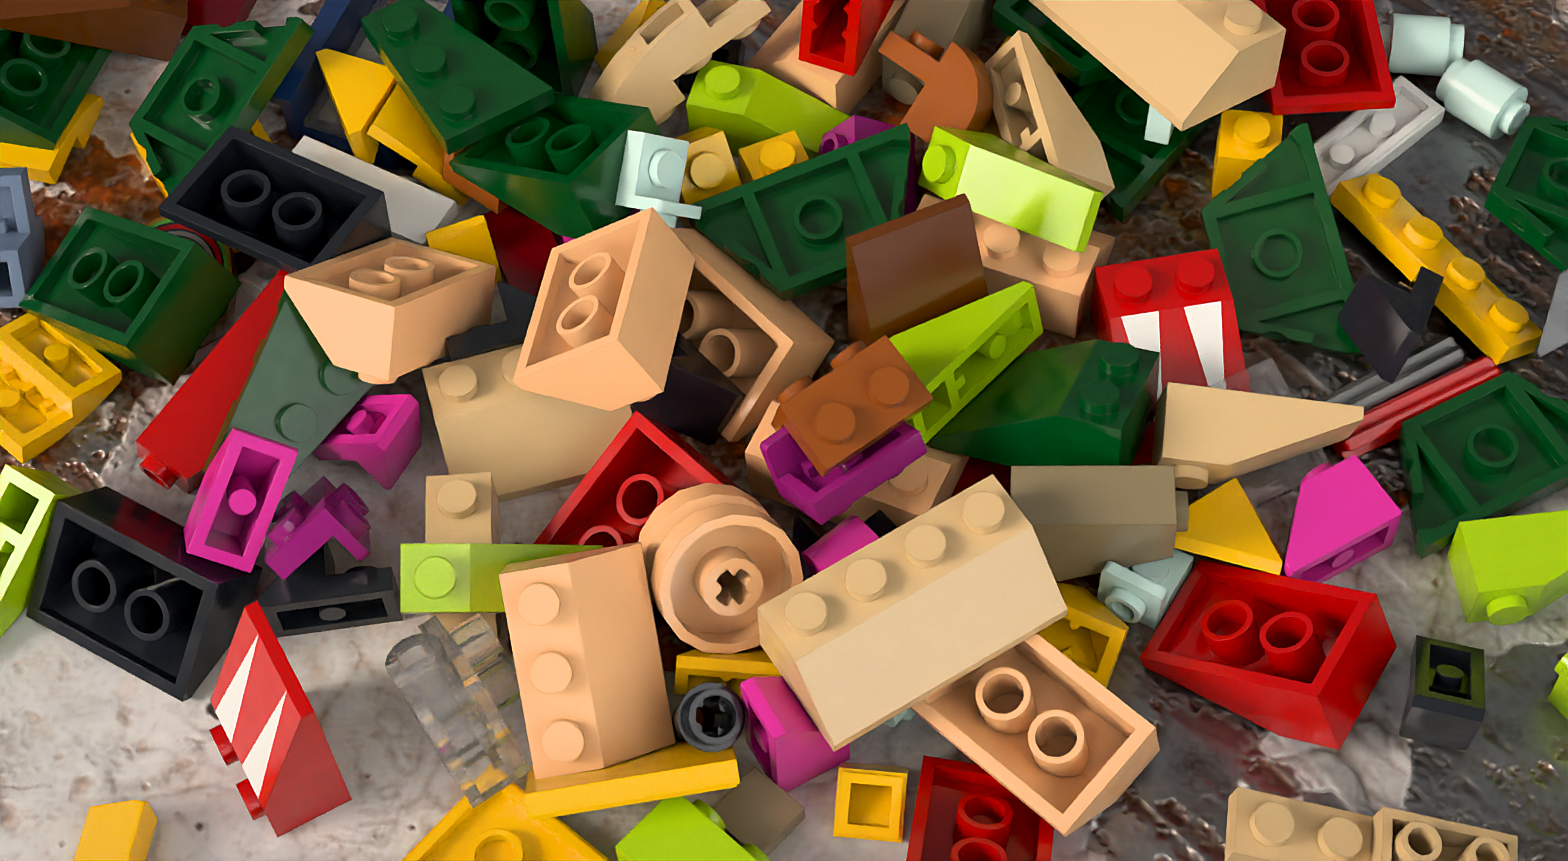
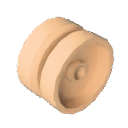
[638,483,803,654]

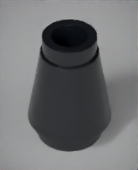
[672,682,745,752]

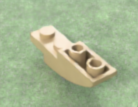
[588,0,771,125]
[1224,787,1518,861]

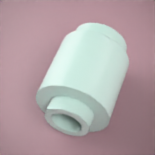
[1379,13,1465,76]
[1436,58,1530,140]

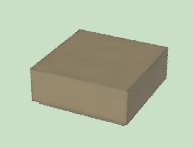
[713,766,805,857]

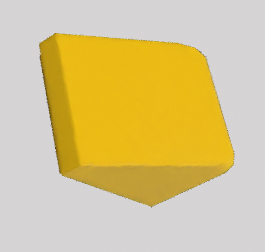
[425,215,503,287]
[833,762,909,843]
[74,800,158,861]

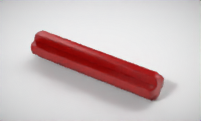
[1331,356,1502,460]

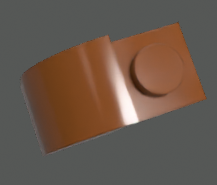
[878,29,994,144]

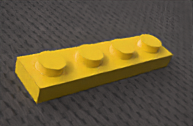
[1329,172,1543,365]

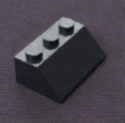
[158,125,392,274]
[26,486,263,702]

